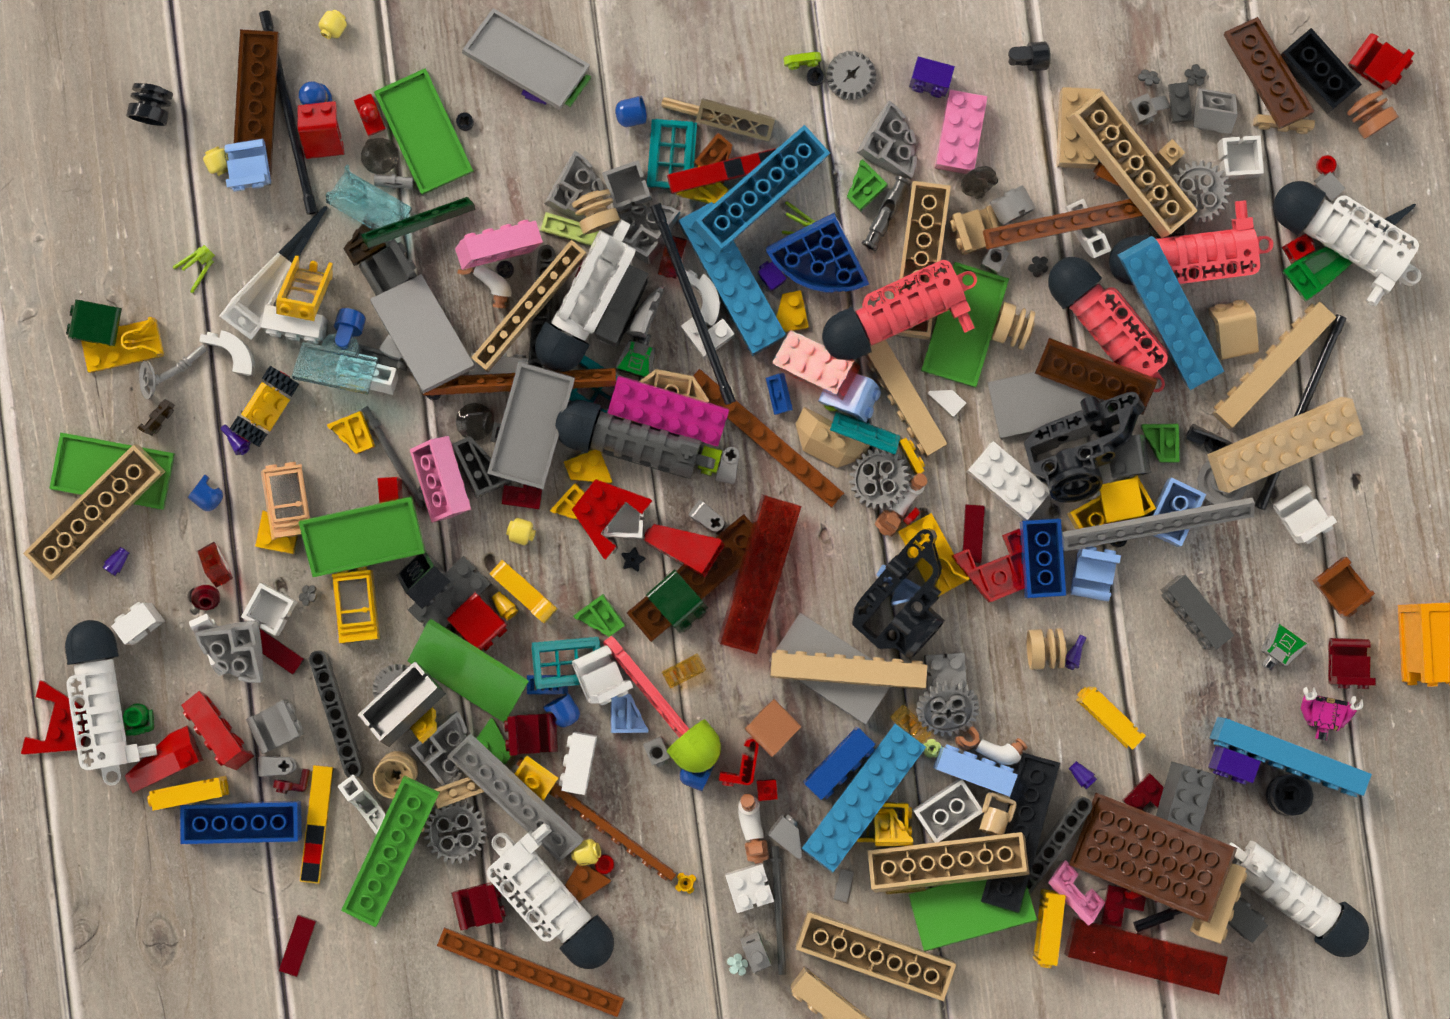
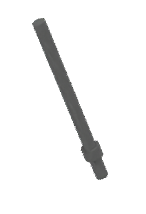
[361,406,425,509]

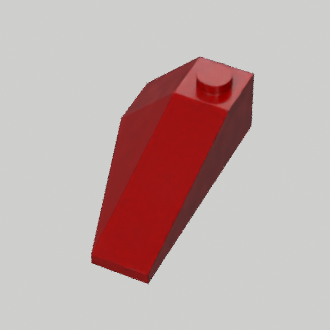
[125,725,204,793]

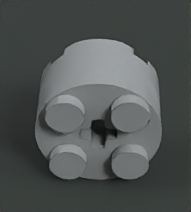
[990,185,1035,226]

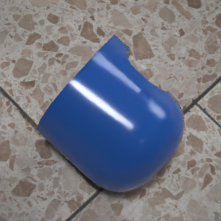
[299,81,332,105]
[615,96,647,127]
[188,474,223,511]
[543,693,580,728]
[680,765,714,791]

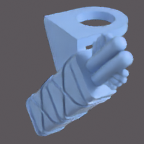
[876,565,921,606]

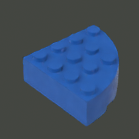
[766,212,870,292]

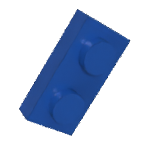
[766,373,793,415]

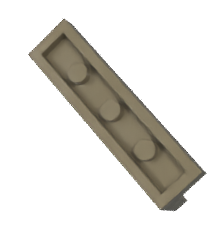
[696,98,776,142]

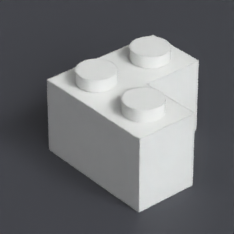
[681,317,735,359]

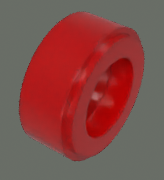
[1316,155,1337,175]
[903,507,921,525]
[595,854,614,874]

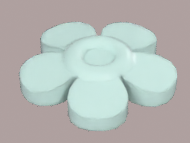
[727,953,748,976]

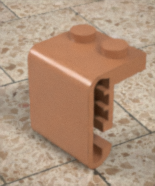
[745,699,802,757]

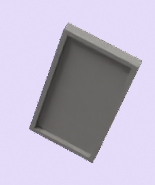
[462,8,590,110]
[370,274,475,394]
[487,362,575,489]
[988,372,1105,438]
[769,613,890,725]

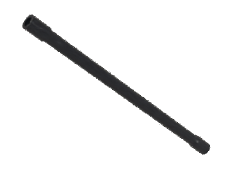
[259,10,318,215]
[650,203,736,405]
[1255,314,1347,510]

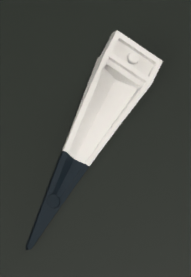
[220,206,327,340]

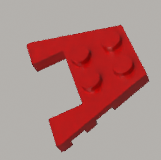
[571,479,652,560]
[951,528,1025,603]
[21,680,88,755]

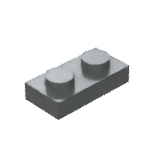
[1168,82,1193,123]

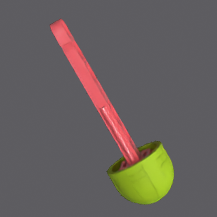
[603,636,721,773]

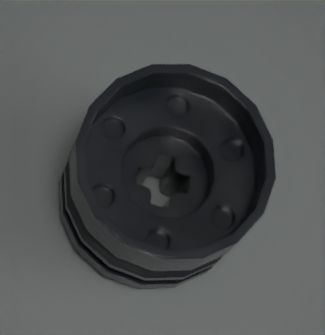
[126,83,173,126]
[1265,775,1314,816]

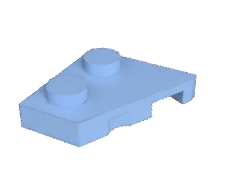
[611,694,648,733]

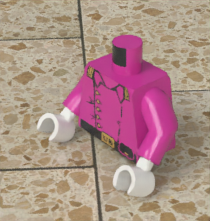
[1300,687,1363,741]

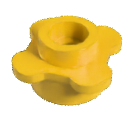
[675,873,696,894]

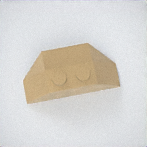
[639,369,709,402]
[795,407,870,468]

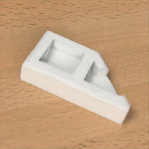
[927,390,966,417]

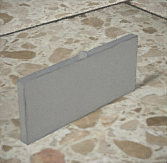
[1149,95,1170,111]
[834,869,854,902]

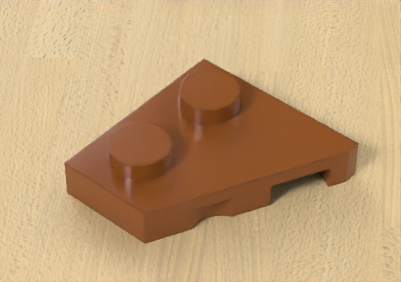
[693,133,732,184]
[565,864,611,902]

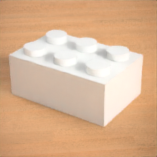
[261,305,329,345]
[559,731,597,795]
[912,778,983,843]

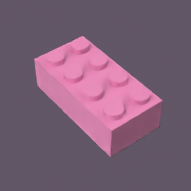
[935,90,988,175]
[455,220,543,270]
[409,436,471,523]

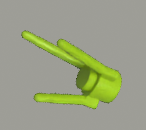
[782,201,816,235]
[173,245,215,293]

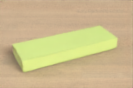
[540,212,599,246]

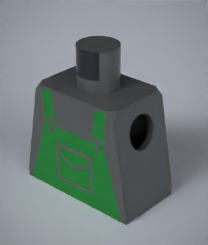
[616,334,655,378]

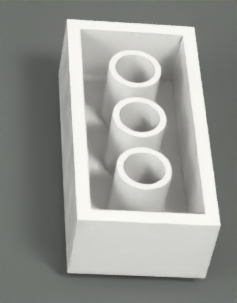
[966,441,1050,521]

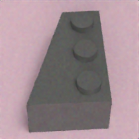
[452,436,512,499]

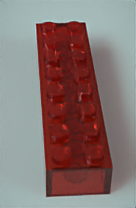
[718,494,802,654]
[1064,916,1228,995]

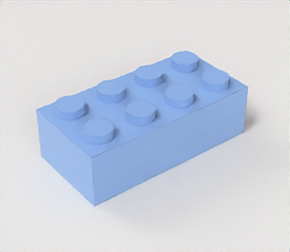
[933,744,1018,797]

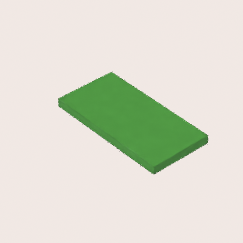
[374,68,474,195]
[921,262,1009,388]
[49,432,175,510]
[299,496,426,577]
[407,619,529,723]
[908,880,1037,952]

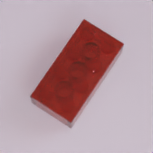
[772,330,860,400]

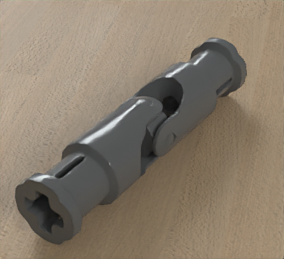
[862,176,911,251]

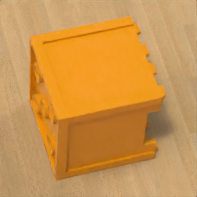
[1398,603,1450,687]

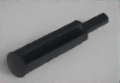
[1133,908,1183,933]

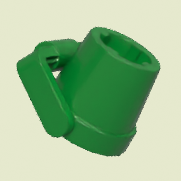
[122,703,155,736]

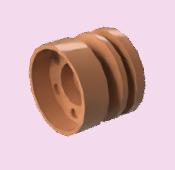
[1347,90,1399,139]

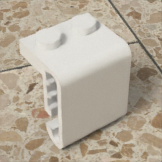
[1273,485,1337,544]
[572,646,633,705]

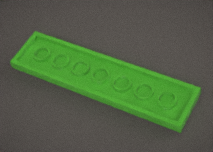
[341,776,440,927]

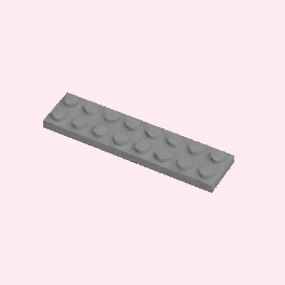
[447,733,584,862]

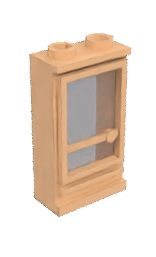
[261,462,310,540]

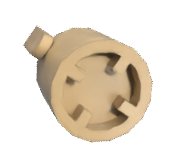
[979,792,1016,836]

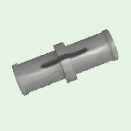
[374,174,414,189]

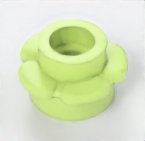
[923,739,941,758]

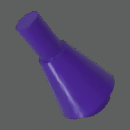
[220,424,251,455]
[1065,635,1086,670]

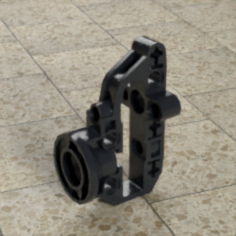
[1024,392,1145,503]
[852,528,945,660]

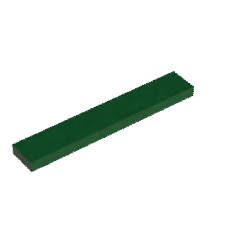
[361,197,476,248]

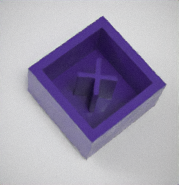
[909,56,955,98]
[1208,746,1261,785]

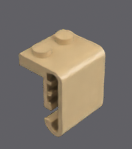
[949,205,1000,255]
[1208,300,1259,360]

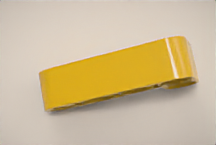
[489,560,558,623]

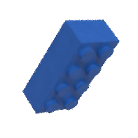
[1019,519,1066,598]
[803,726,875,800]

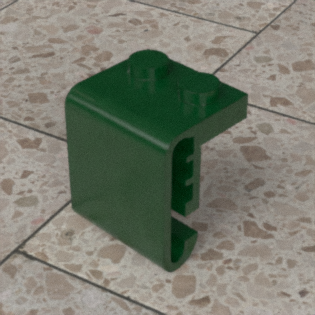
[66,299,122,346]
[646,569,708,633]

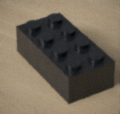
[1281,28,1362,114]
[396,551,451,609]

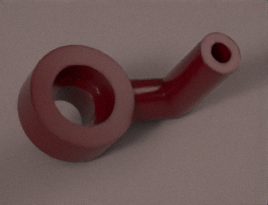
[273,768,310,794]

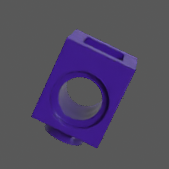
[758,261,787,292]

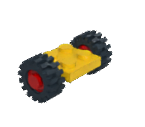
[230,366,299,447]

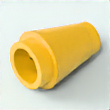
[491,591,518,621]

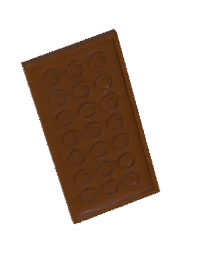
[1069,793,1237,923]

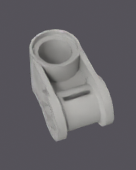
[715,447,739,485]
[688,500,725,533]
[258,756,297,776]

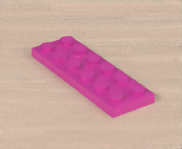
[607,376,729,447]

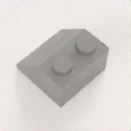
[1193,88,1238,134]
[768,814,802,860]

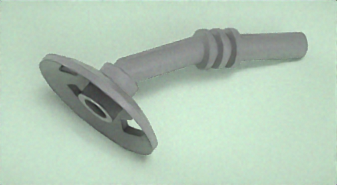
[139,344,208,399]

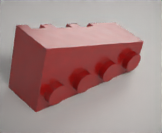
[181,691,254,771]

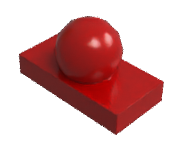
[354,94,386,137]

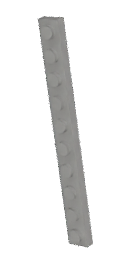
[1062,498,1255,551]

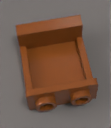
[1312,557,1375,618]

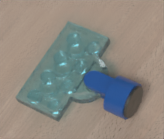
[292,307,378,395]

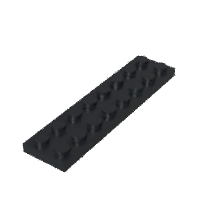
[981,753,1061,913]

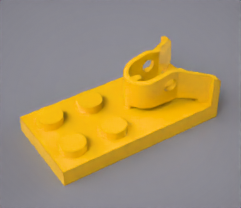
[81,317,164,373]
[897,513,970,597]

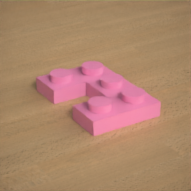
[1048,860,1105,926]

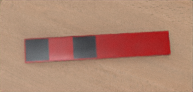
[667,148,776,194]

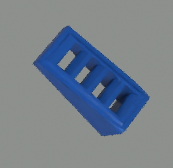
[527,675,568,695]

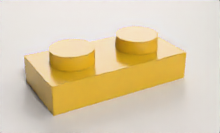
[899,438,925,475]

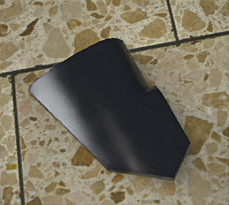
[1185,424,1233,453]

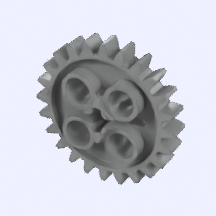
[1173,160,1232,223]
[849,448,911,510]
[916,681,980,736]
[424,801,487,864]

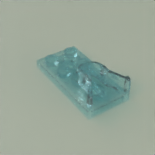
[326,165,412,230]

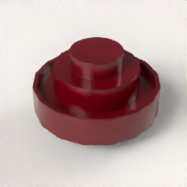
[191,585,220,610]

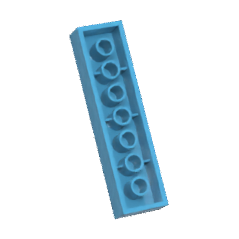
[691,125,830,255]
[679,202,786,356]
[1118,236,1225,390]
[1210,717,1372,798]
[801,724,926,873]

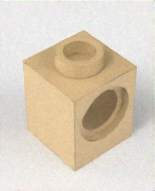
[1155,139,1185,170]

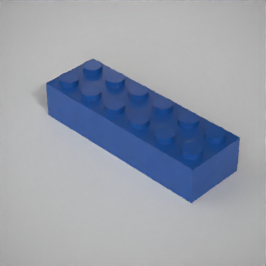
[180,801,302,844]

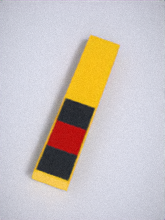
[300,765,334,883]

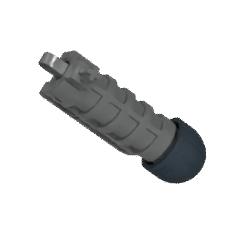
[555,400,716,479]

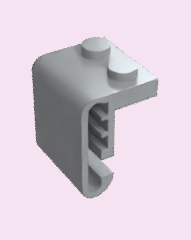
[246,699,304,754]

